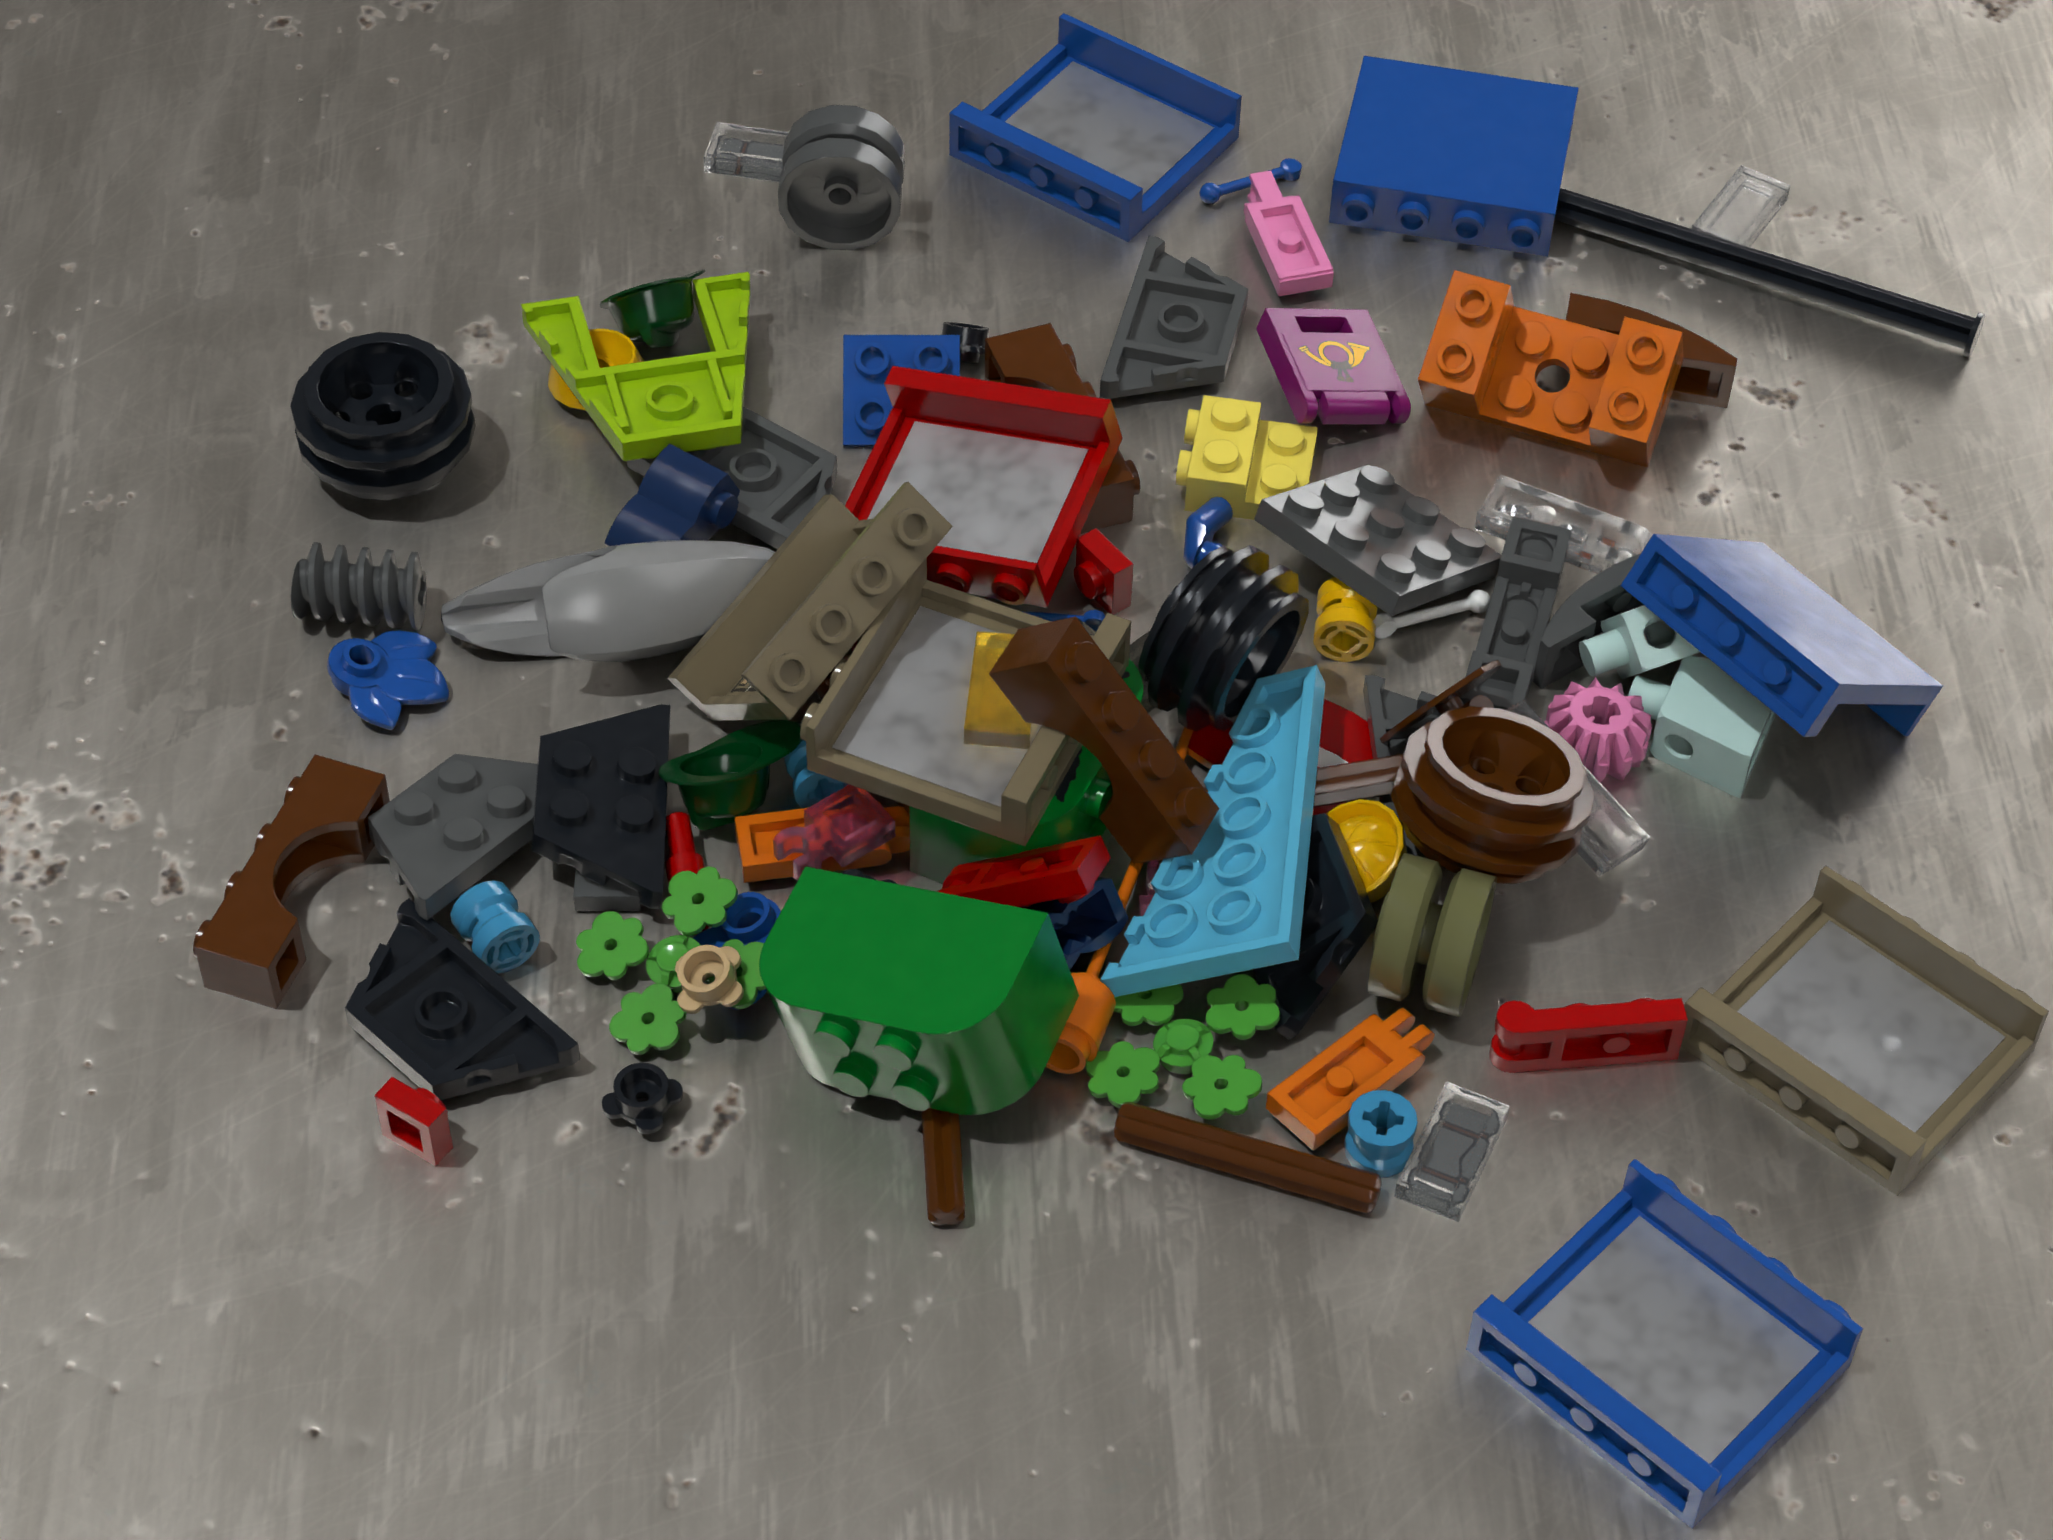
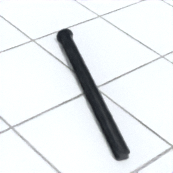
[1555,188,1985,358]

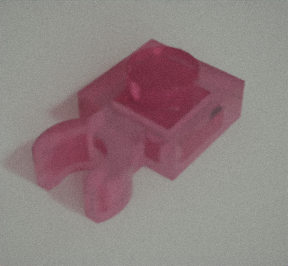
[773,785,896,881]

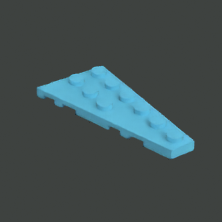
[1100,665,1325,997]

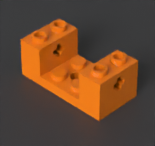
[1418,270,1683,468]

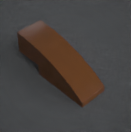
[1566,293,1738,408]

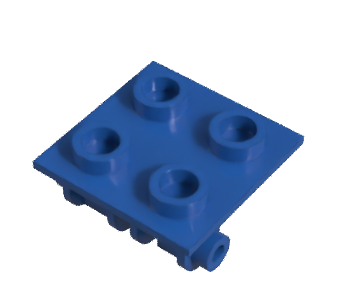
[843,335,960,447]

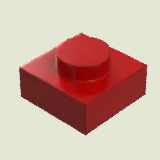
[1074,528,1134,615]
[374,1077,453,1167]

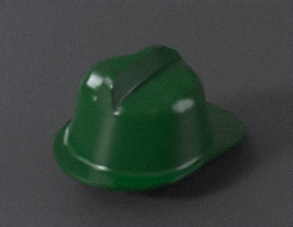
[600,269,706,348]
[659,720,803,831]

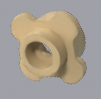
[675,945,744,1014]

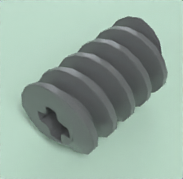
[290,542,427,631]

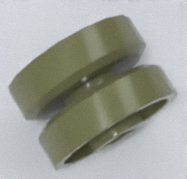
[1368,853,1497,1017]

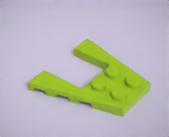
[521,272,750,461]

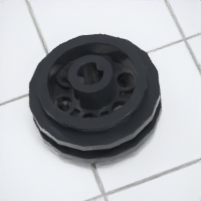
[290,332,476,500]
[1138,545,1309,731]

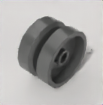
[778,105,905,250]

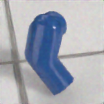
[1184,497,1233,569]

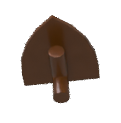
[1379,660,1502,743]

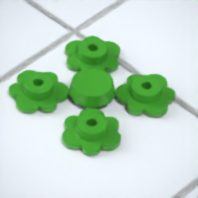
[576,866,766,1055]
[1085,974,1280,1119]

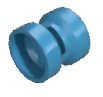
[450,880,540,974]

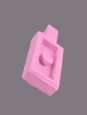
[1243,170,1334,297]

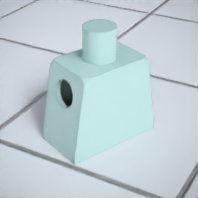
[1579,605,1700,679]
[1628,655,1776,798]

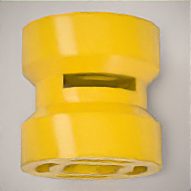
[1313,577,1377,662]

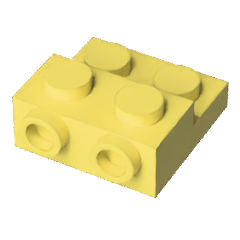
[1176,395,1318,520]

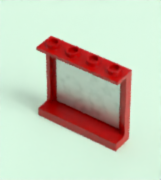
[845,366,1123,608]

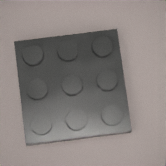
[1254,464,1501,616]

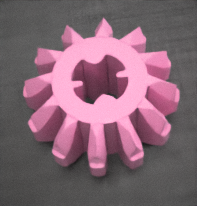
[1544,677,1652,786]

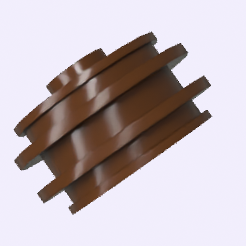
[1391,706,1595,884]

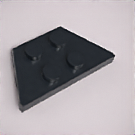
[531,704,670,909]
[1253,813,1378,1040]
[345,898,580,1100]

